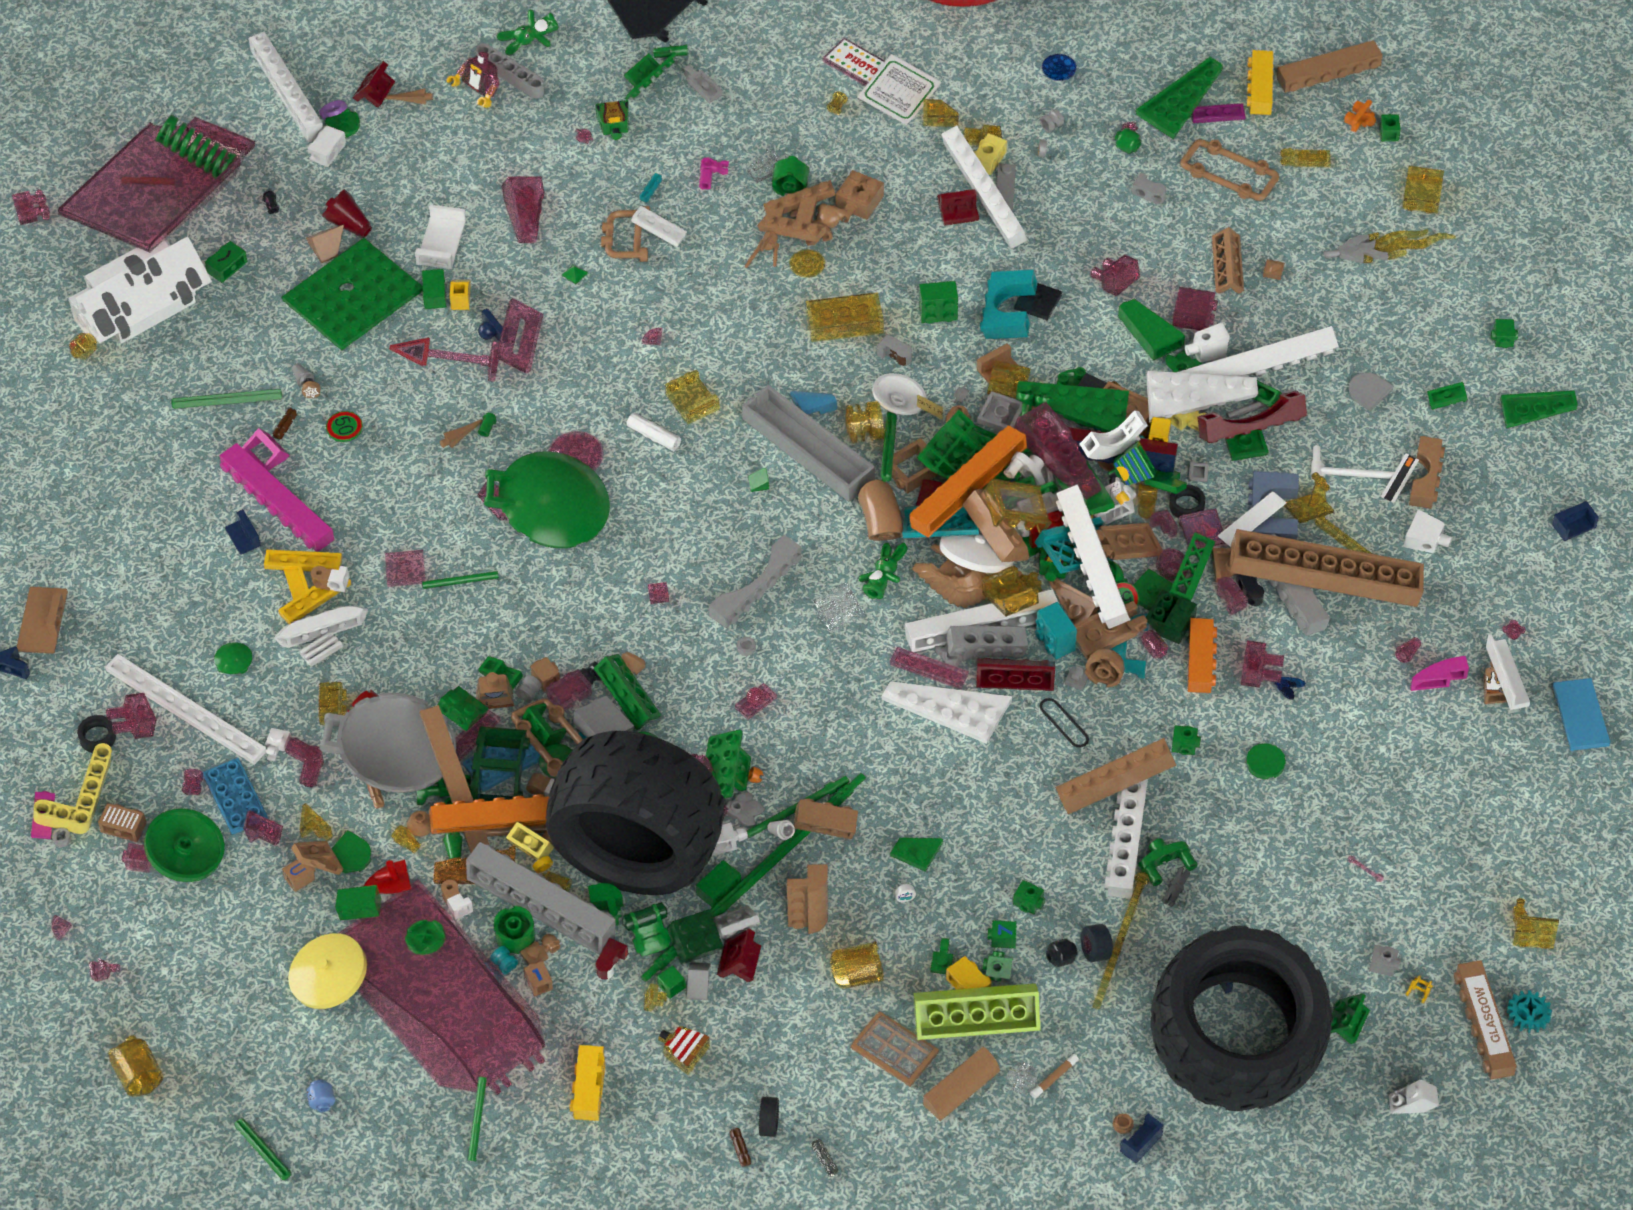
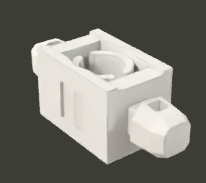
[712,823,748,856]

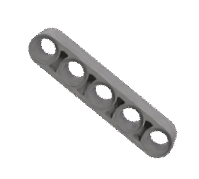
[476,43,545,99]

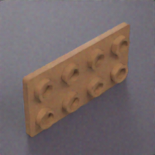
[17,587,68,654]

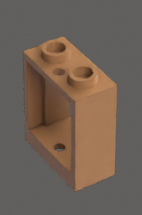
[892,438,938,494]

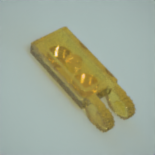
[1280,148,1331,168]

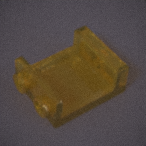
[1402,166,1444,214]
[665,369,720,425]
[981,565,1039,617]

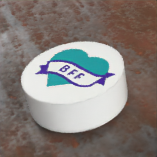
[895,884,916,903]

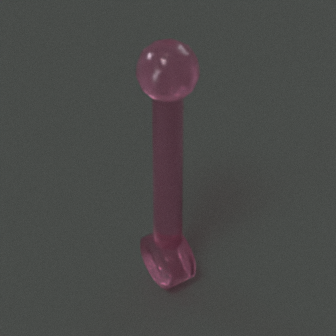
[1348,855,1383,882]

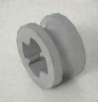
[52,828,71,847]

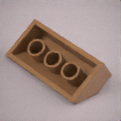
[963,489,1029,562]

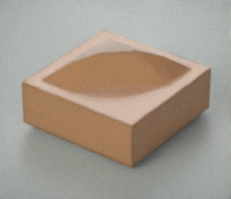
[1263,259,1285,280]

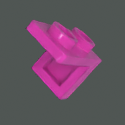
[31,791,55,839]

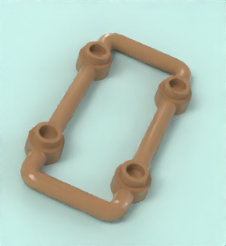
[1180,139,1279,201]
[511,698,583,776]

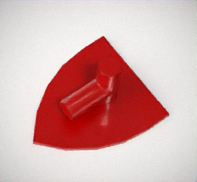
[363,860,411,894]

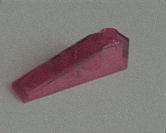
[502,176,544,243]

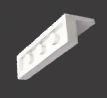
[1486,634,1530,710]

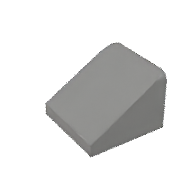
[1188,462,1209,482]

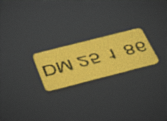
[917,395,943,420]

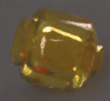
[69,332,97,360]

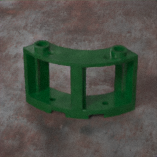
[470,726,530,801]

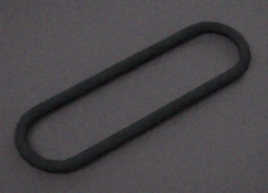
[1040,698,1089,747]

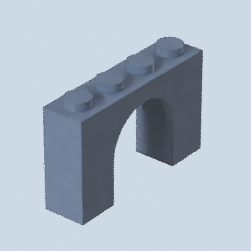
[1248,471,1299,540]

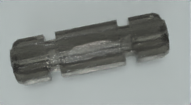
[811,1139,838,1177]

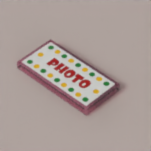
[823,38,885,86]

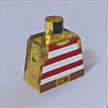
[658,1026,710,1075]

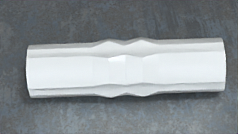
[627,412,681,451]

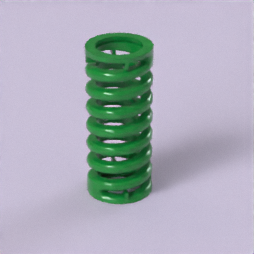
[155,114,237,182]

